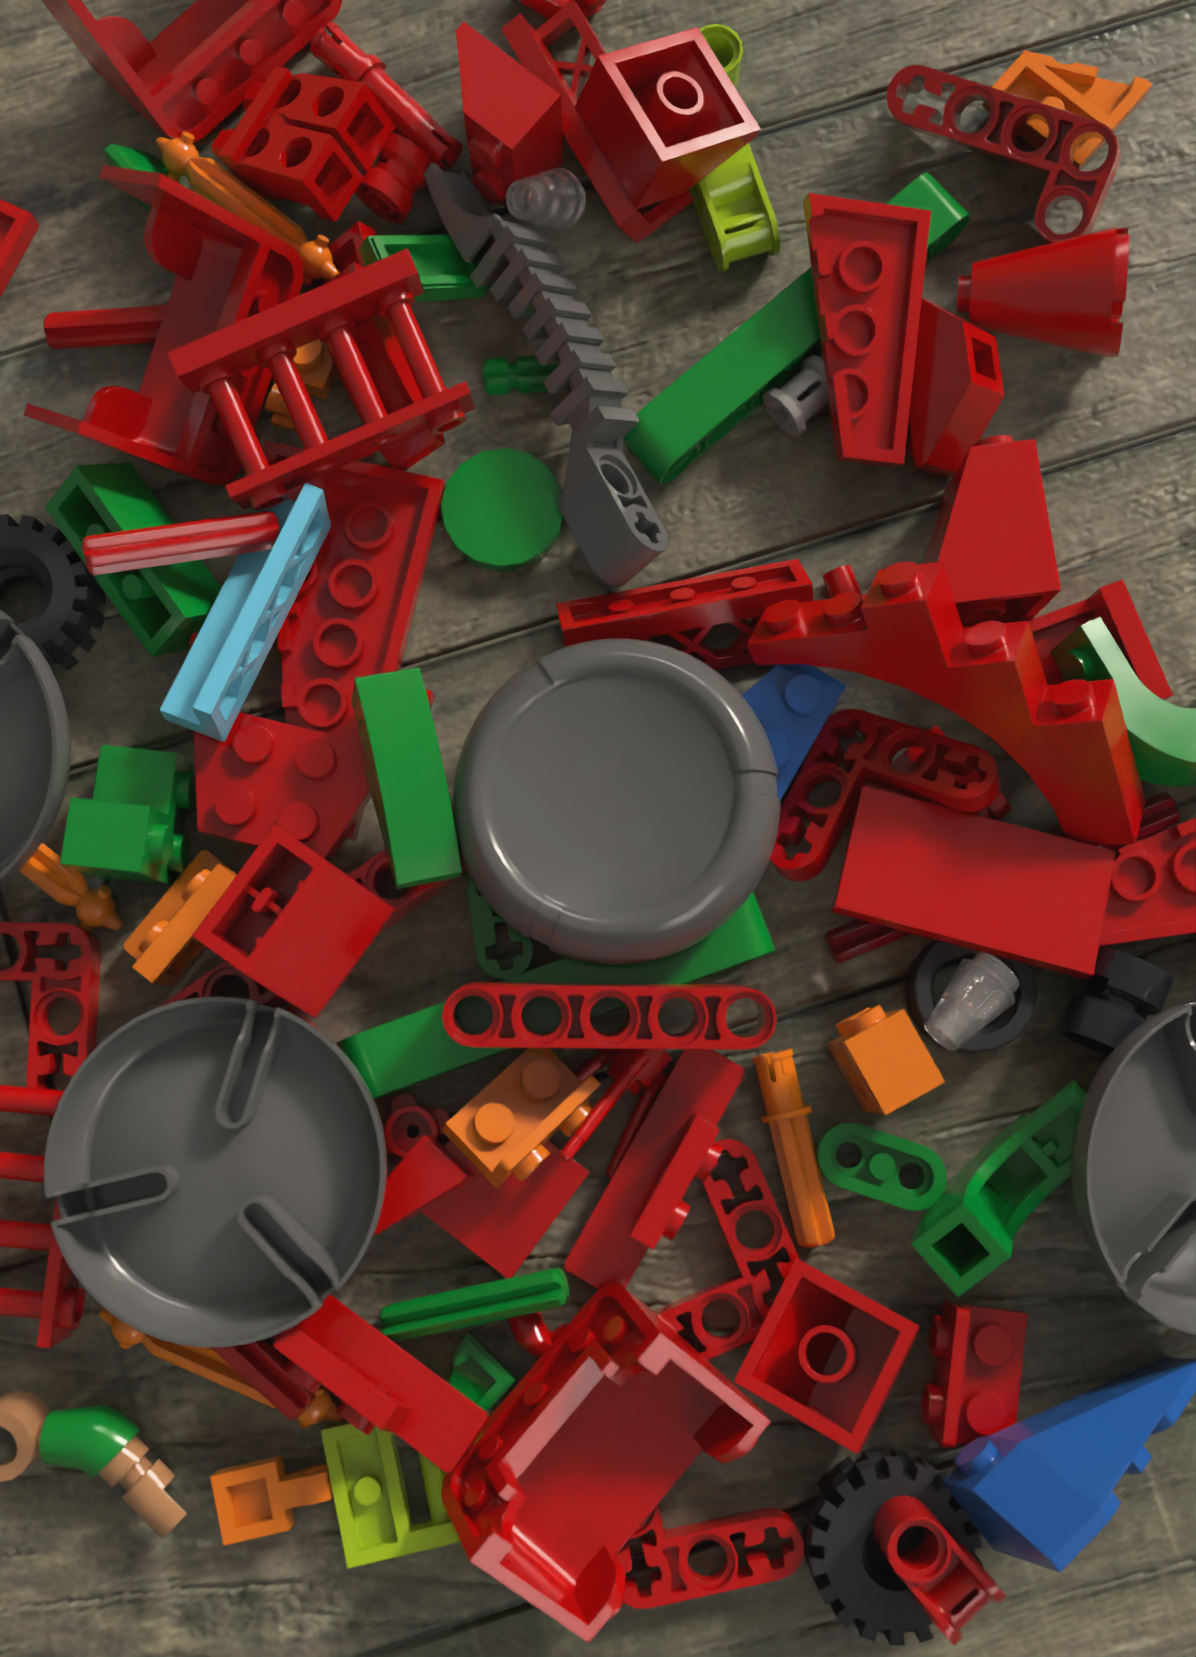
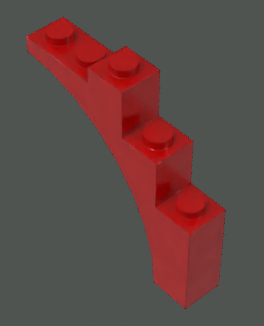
[747,561,1146,846]

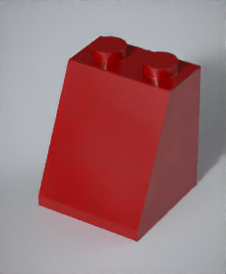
[923,435,1061,628]

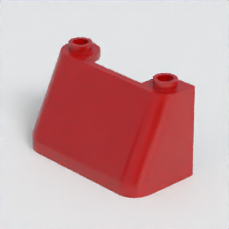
[441,1283,771,1643]

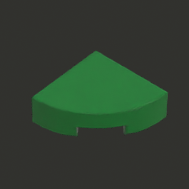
[450,1330,517,1412]

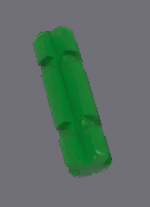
[482,355,560,395]

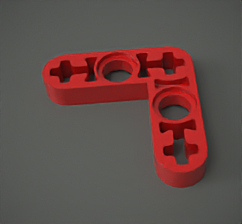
[770,708,1001,882]
[0,922,101,1091]
[653,1138,800,1360]
[616,1503,804,1609]

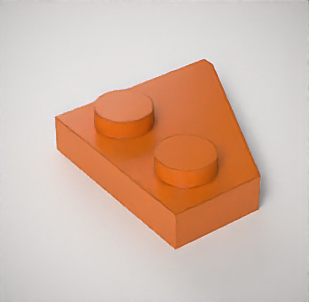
[982,51,1153,170]

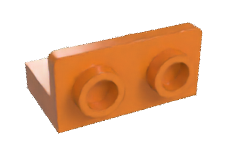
[123,850,237,987]
[442,1048,601,1189]

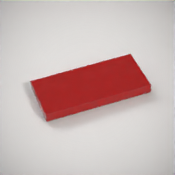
[831,785,1116,979]

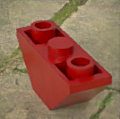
[908,297,1005,479]

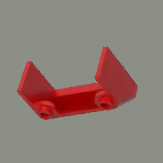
[41,0,342,143]
[23,165,304,485]

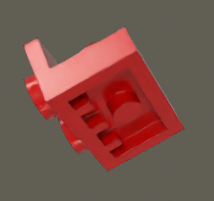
[921,1299,1028,1449]

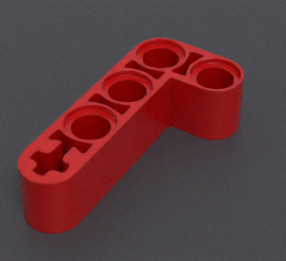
[886,65,1121,243]

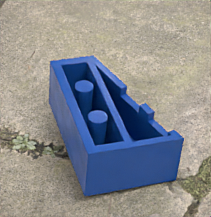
[742,664,847,800]

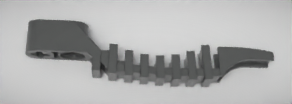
[424,163,668,587]

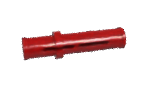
[310,22,463,171]

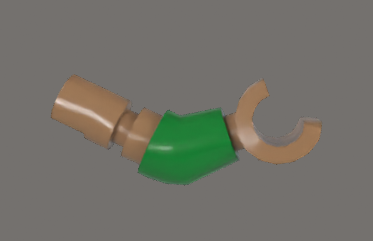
[0,1390,187,1539]

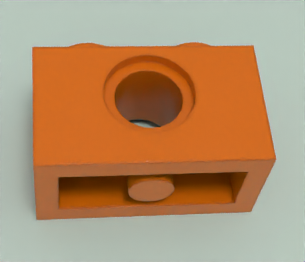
[826,1004,945,1116]

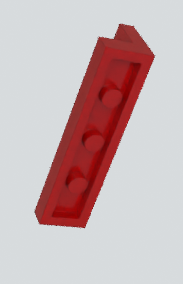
[501,0,695,244]
[556,559,814,670]

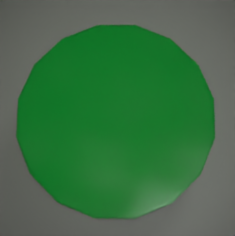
[441,448,564,573]

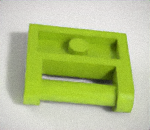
[321,1420,460,1569]

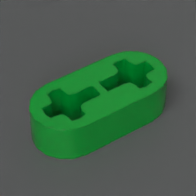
[467,876,534,981]

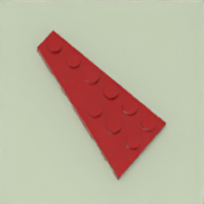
[264,440,445,842]

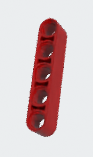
[442,982,777,1050]

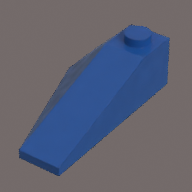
[942,1357,1196,1573]

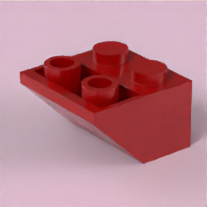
[192,824,396,1018]

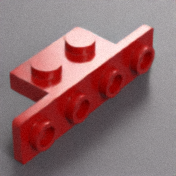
[564,1049,745,1289]
[271,1294,489,1473]

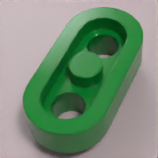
[815,1122,947,1211]

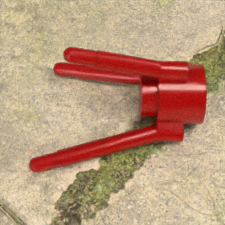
[560,1048,672,1179]

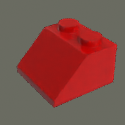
[456,22,564,215]
[574,27,761,209]
[733,1258,921,1454]

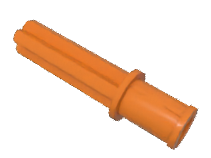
[752,1048,835,1247]

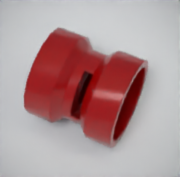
[355,133,433,224]

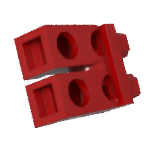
[211,66,395,223]

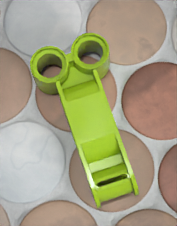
[689,24,781,272]

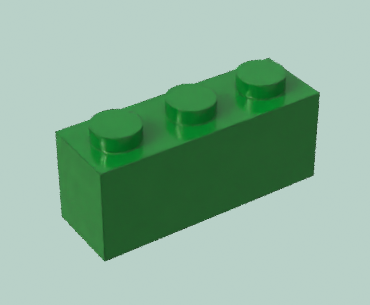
[45,462,222,657]

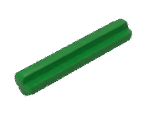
[379,1268,570,1342]

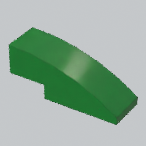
[351,667,462,890]

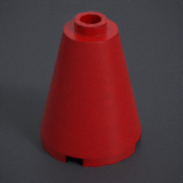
[957,227,1129,357]

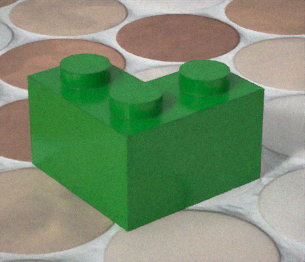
[60,744,196,887]

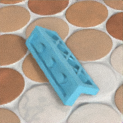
[160,483,331,742]

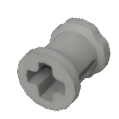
[763,355,829,438]

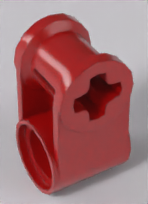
[873,1495,1007,1646]

